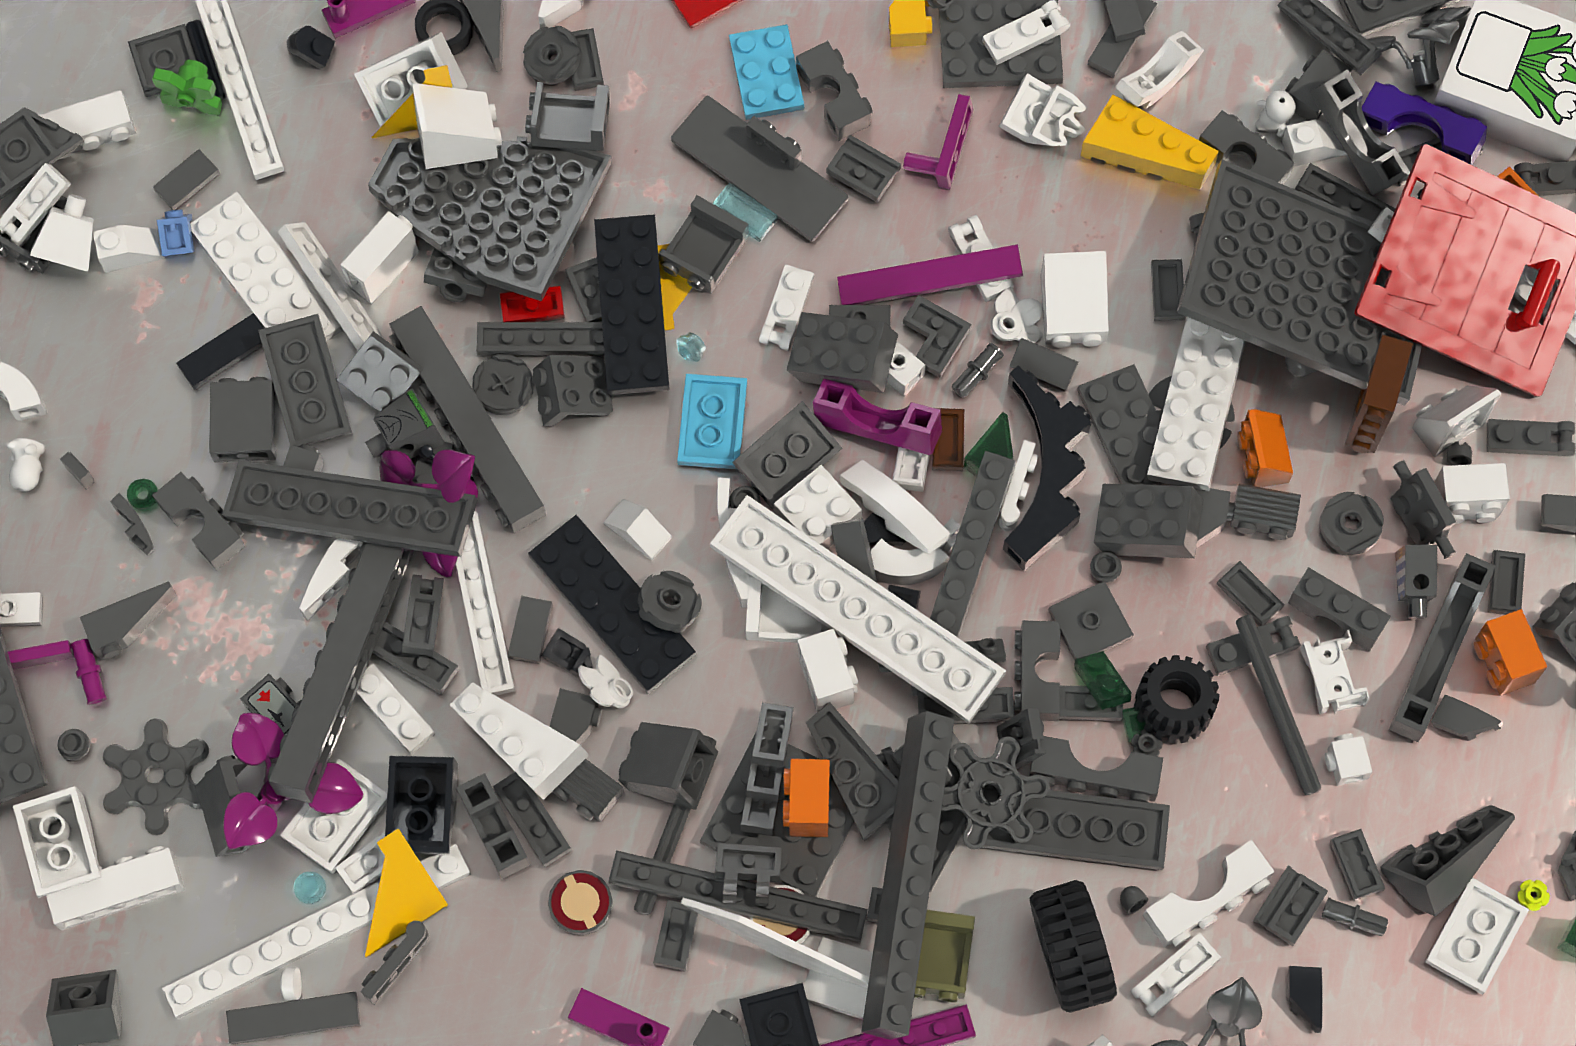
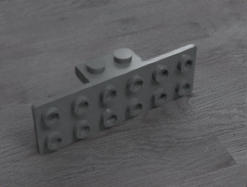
[671,95,848,242]

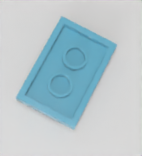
[729,24,804,120]
[677,374,748,470]

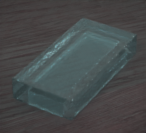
[712,183,778,242]

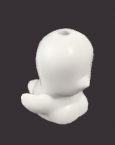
[1255,90,1296,137]
[6,438,45,491]

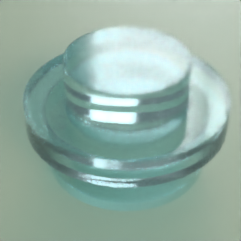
[677,332,706,362]
[294,871,326,904]

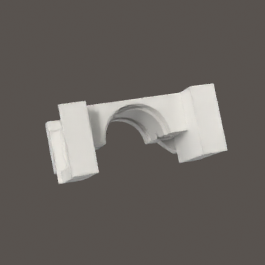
[1300,630,1370,714]

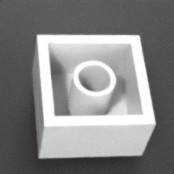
[1434,463,1510,524]
[774,465,862,549]
[797,628,858,712]

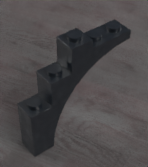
[1003,365,1092,571]

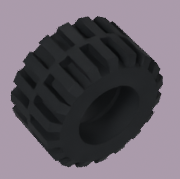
[1134,655,1220,743]

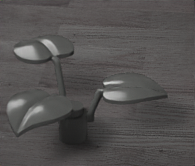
[1367,6,1471,85]
[1151,977,1262,1046]

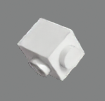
[887,342,925,396]
[1325,733,1372,786]

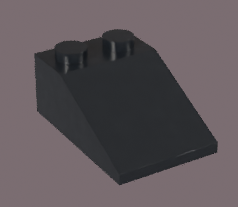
[385,756,458,854]

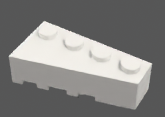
[450,682,589,800]

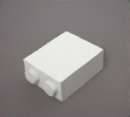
[341,211,419,305]

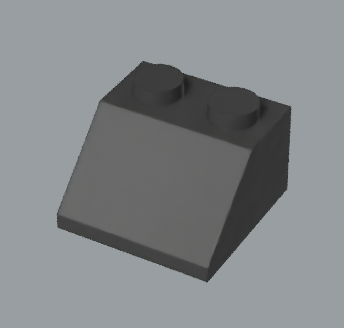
[46,969,122,1046]

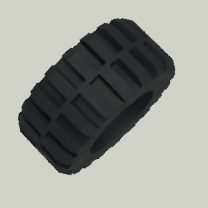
[1029,880,1117,1013]

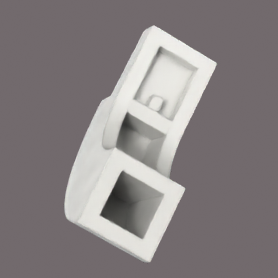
[1115,31,1204,109]
[0,362,47,421]
[870,518,960,585]

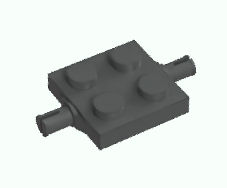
[1390,460,1456,559]

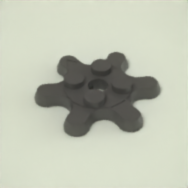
[103,718,209,835]
[941,737,1050,850]

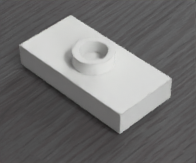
[892,447,930,492]
[0,592,42,627]

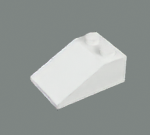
[354,32,468,127]
[1413,385,1501,457]
[13,786,101,898]

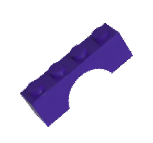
[1362,81,1487,165]

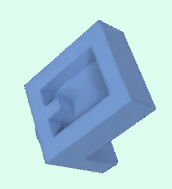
[157,209,194,256]

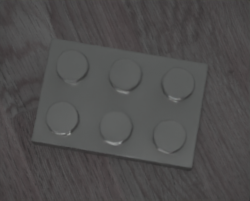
[732,401,843,509]

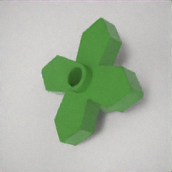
[152,60,223,116]

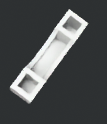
[1143,840,1274,947]

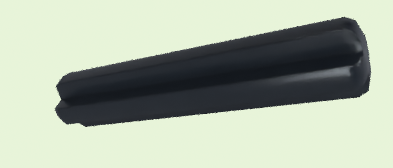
[186,20,225,100]

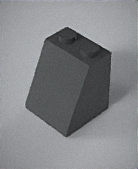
[618,722,718,810]

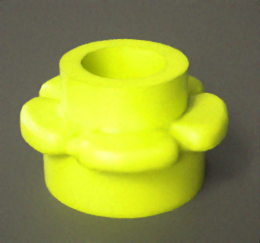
[1517,879,1550,911]

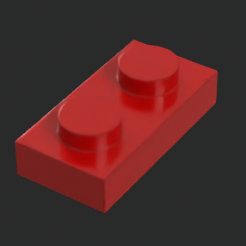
[500,286,565,322]

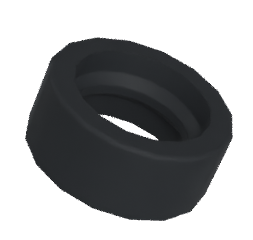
[415,0,473,56]

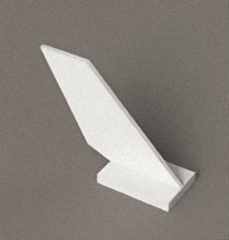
[681,897,873,1020]

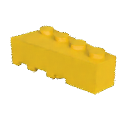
[1080,95,1219,189]

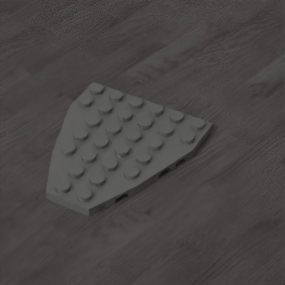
[368,136,612,301]

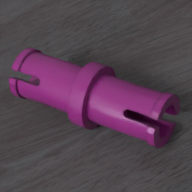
[70,639,107,705]

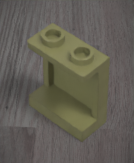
[914,910,975,1002]

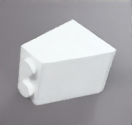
[412,83,502,169]
[1040,251,1109,348]

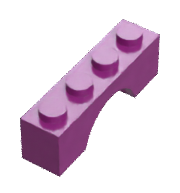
[813,378,942,455]

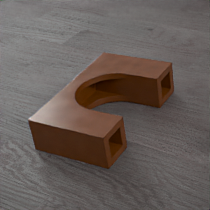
[1345,335,1413,453]

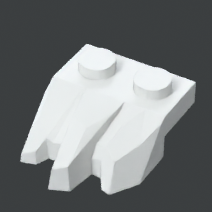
[999,74,1087,146]

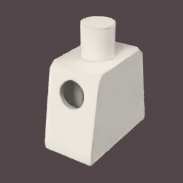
[30,194,94,272]

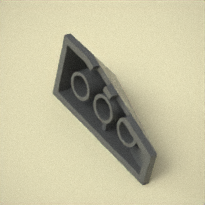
[1380,805,1515,916]

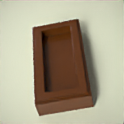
[932,408,965,471]

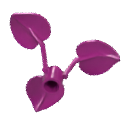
[379,449,478,577]
[223,713,363,850]

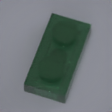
[1074,651,1132,710]

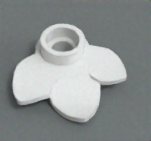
[991,288,1043,343]
[578,655,633,708]

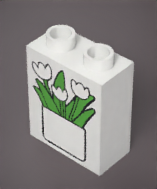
[1434,0,1576,162]

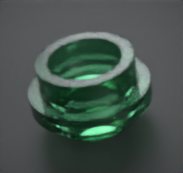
[127,479,158,510]

